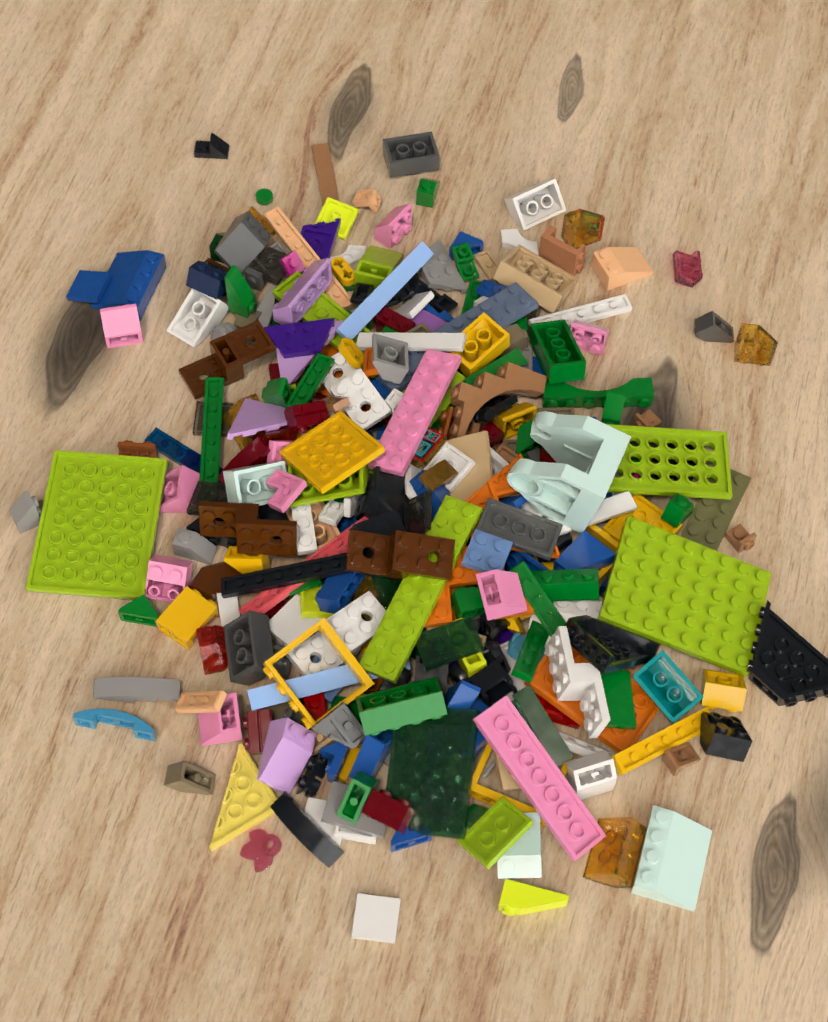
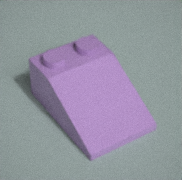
[256,717,316,795]

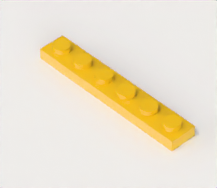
[611,707,710,776]

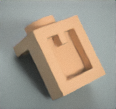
[352,189,382,213]

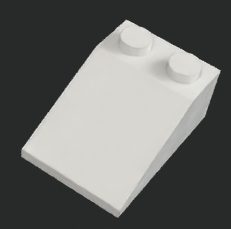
[166,289,229,348]

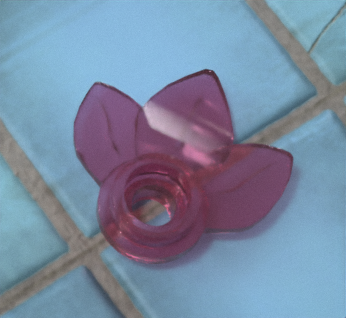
[240,829,282,872]

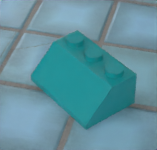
[632,650,704,724]

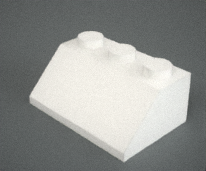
[504,179,567,231]

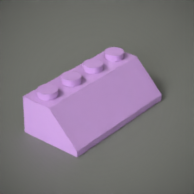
[272,258,332,325]

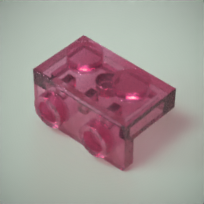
[673,250,703,288]

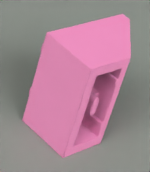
[374,204,412,249]
[100,304,143,348]
[570,320,610,355]
[145,554,193,603]
[476,569,528,621]
[198,693,243,746]

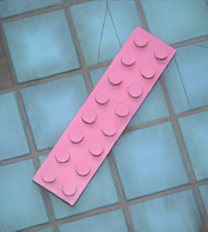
[367,349,462,477]
[473,695,606,862]

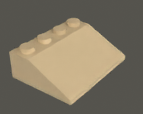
[493,244,579,313]
[432,430,494,501]

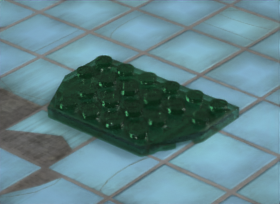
[386,708,480,840]

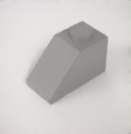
[172,528,218,565]

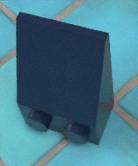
[186,261,229,300]

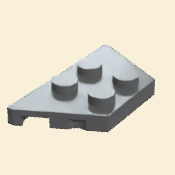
[419,240,468,294]

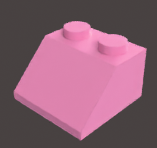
[160,465,200,513]

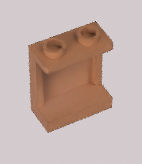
[539,225,586,276]

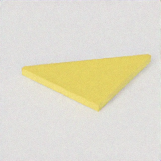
[209,742,277,851]

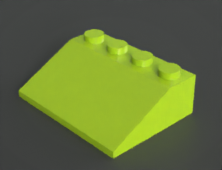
[288,464,369,508]

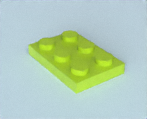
[457,796,534,870]

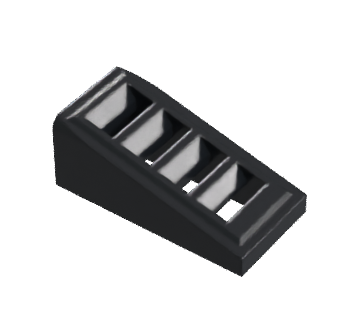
[350,283,374,304]

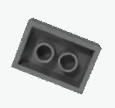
[383,131,440,178]
[223,611,275,686]

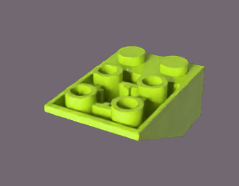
[354,245,404,290]

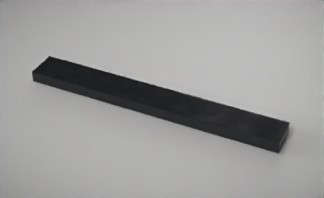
[221,548,373,599]

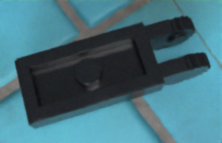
[473,395,518,423]

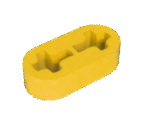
[331,257,355,286]
[337,337,364,369]

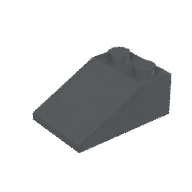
[214,211,271,273]

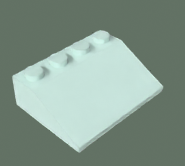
[631,805,712,912]

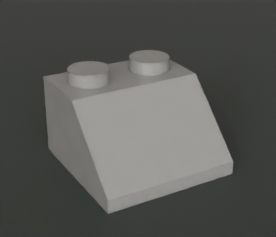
[372,333,409,384]

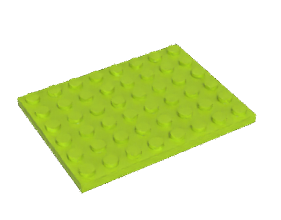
[26,450,168,600]
[597,516,771,677]

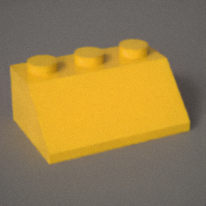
[446,312,510,377]

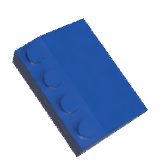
[90,250,166,321]

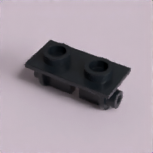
[382,282,415,310]
[296,753,328,798]

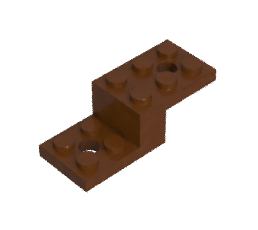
[178,320,276,400]
[199,501,297,556]
[345,530,455,581]

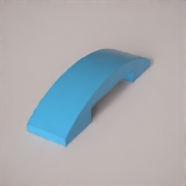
[73,709,156,742]

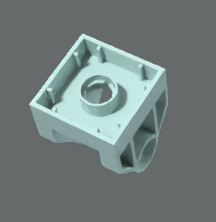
[507,411,631,534]

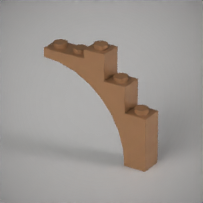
[449,362,547,439]

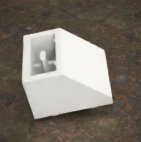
[565,750,617,800]

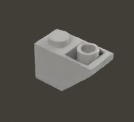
[10,490,41,534]

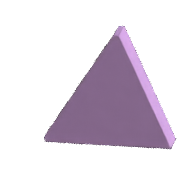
[276,320,343,386]
[227,398,287,440]

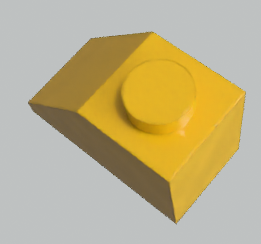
[224,546,271,574]

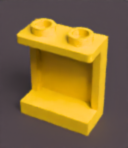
[156,586,219,651]

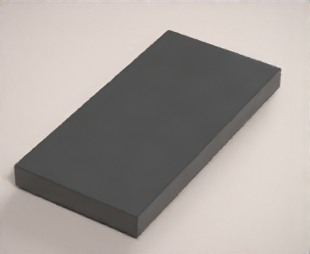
[476,498,563,561]

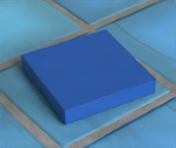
[66,270,112,303]

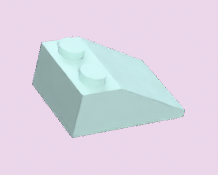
[223,461,286,506]
[497,812,542,879]

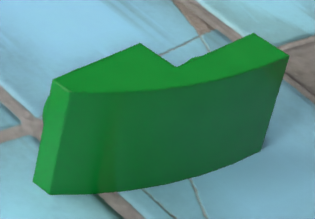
[451,242,479,283]

